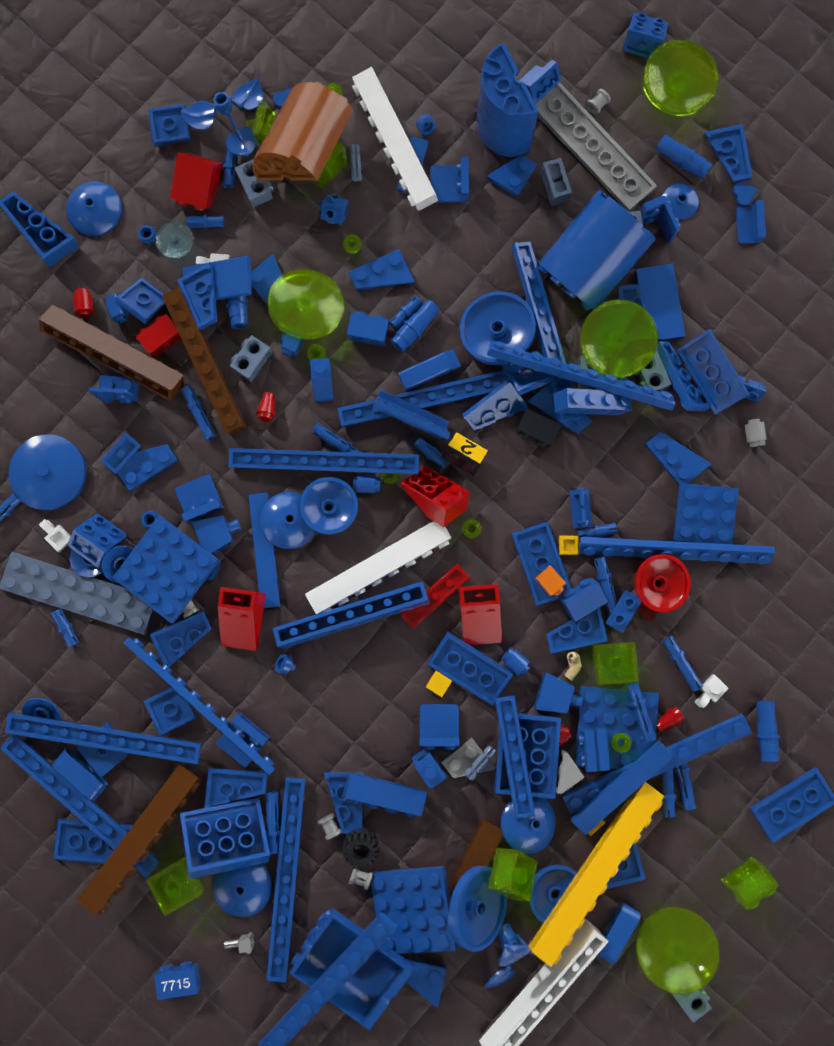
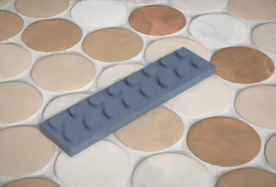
[0,552,154,635]

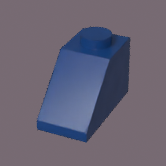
[310,358,334,402]

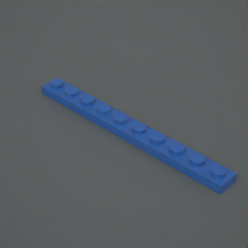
[511,242,582,422]
[487,341,675,411]
[337,370,513,428]
[229,448,420,474]
[579,537,775,564]
[124,637,275,775]
[5,713,202,764]
[561,713,752,814]
[0,734,161,878]
[266,777,306,983]
[257,912,397,1046]

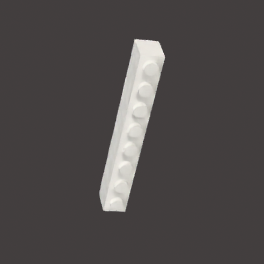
[352,67,438,211]
[305,521,451,614]
[479,919,608,1046]

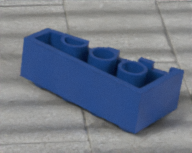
[0,192,79,268]

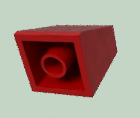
[170,153,225,211]

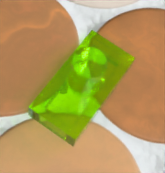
[246,101,275,144]

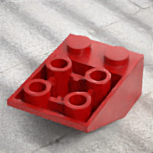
[401,466,470,527]
[458,584,502,645]
[218,587,266,651]

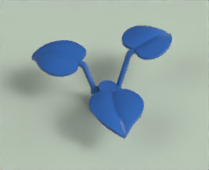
[180,78,263,156]
[485,923,536,989]

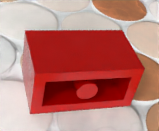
[136,314,182,359]

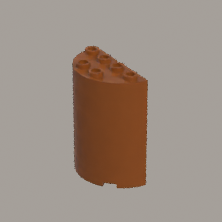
[252,82,353,181]

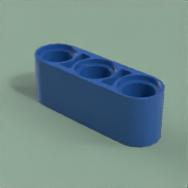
[52,748,108,801]
[597,902,641,964]

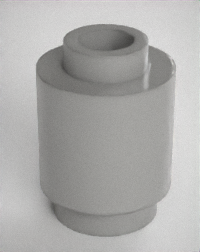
[745,419,767,447]

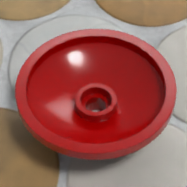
[635,554,691,613]

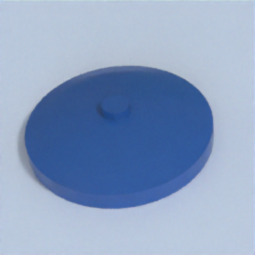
[460,291,536,365]
[9,435,87,511]
[449,865,507,952]

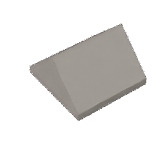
[556,748,584,794]

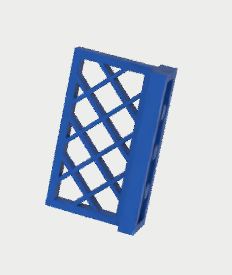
[372,389,450,439]

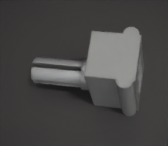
[224,932,254,954]

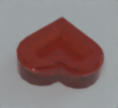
[636,603,657,622]

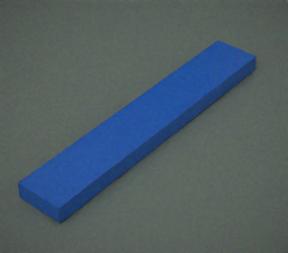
[249,492,281,608]
[495,695,535,819]
[571,740,674,835]

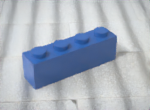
[553,388,632,416]
[343,771,427,818]

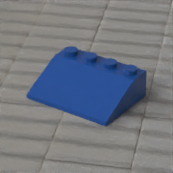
[494,713,561,799]
[180,798,270,879]

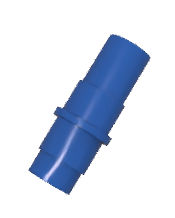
[656,135,712,179]
[226,296,249,329]
[390,300,440,352]
[756,701,780,762]

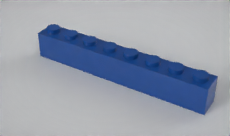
[273,582,430,649]

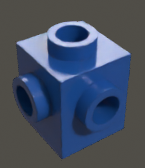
[319,194,349,225]

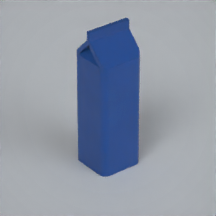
[398,349,461,392]

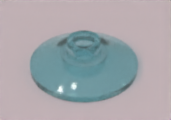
[156,222,193,259]

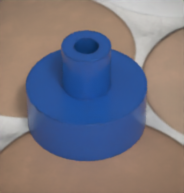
[416,114,436,135]
[275,654,296,675]

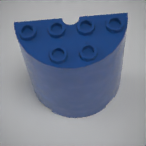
[476,42,539,157]
[538,190,656,311]
[290,908,414,1030]

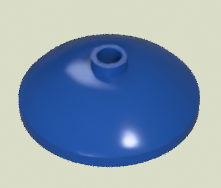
[66,181,122,236]
[300,477,358,535]
[260,492,315,549]
[501,797,556,854]
[213,864,272,917]
[528,865,577,923]

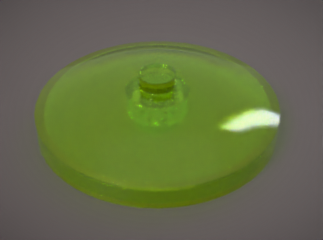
[643,40,718,116]
[268,269,344,339]
[579,300,658,378]
[636,907,719,994]

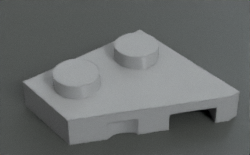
[441,737,495,778]

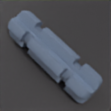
[350,144,362,182]
[465,746,497,780]

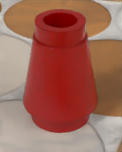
[256,392,275,422]
[656,706,686,733]

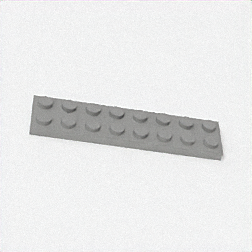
[536,83,657,212]

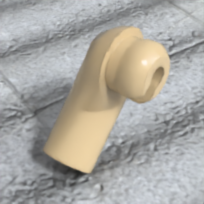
[564,651,582,681]

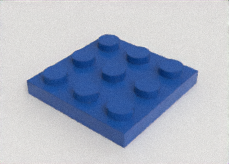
[673,483,739,544]

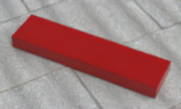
[400,564,470,629]

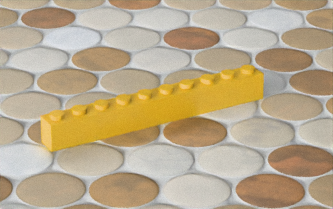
[529,782,664,967]

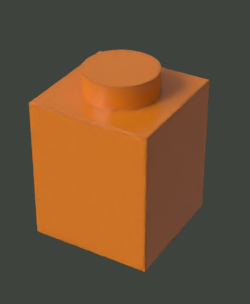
[534,565,566,596]

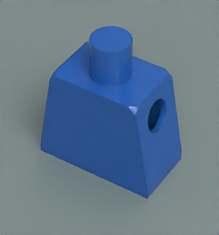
[192,515,242,555]
[534,672,583,713]
[412,749,448,789]

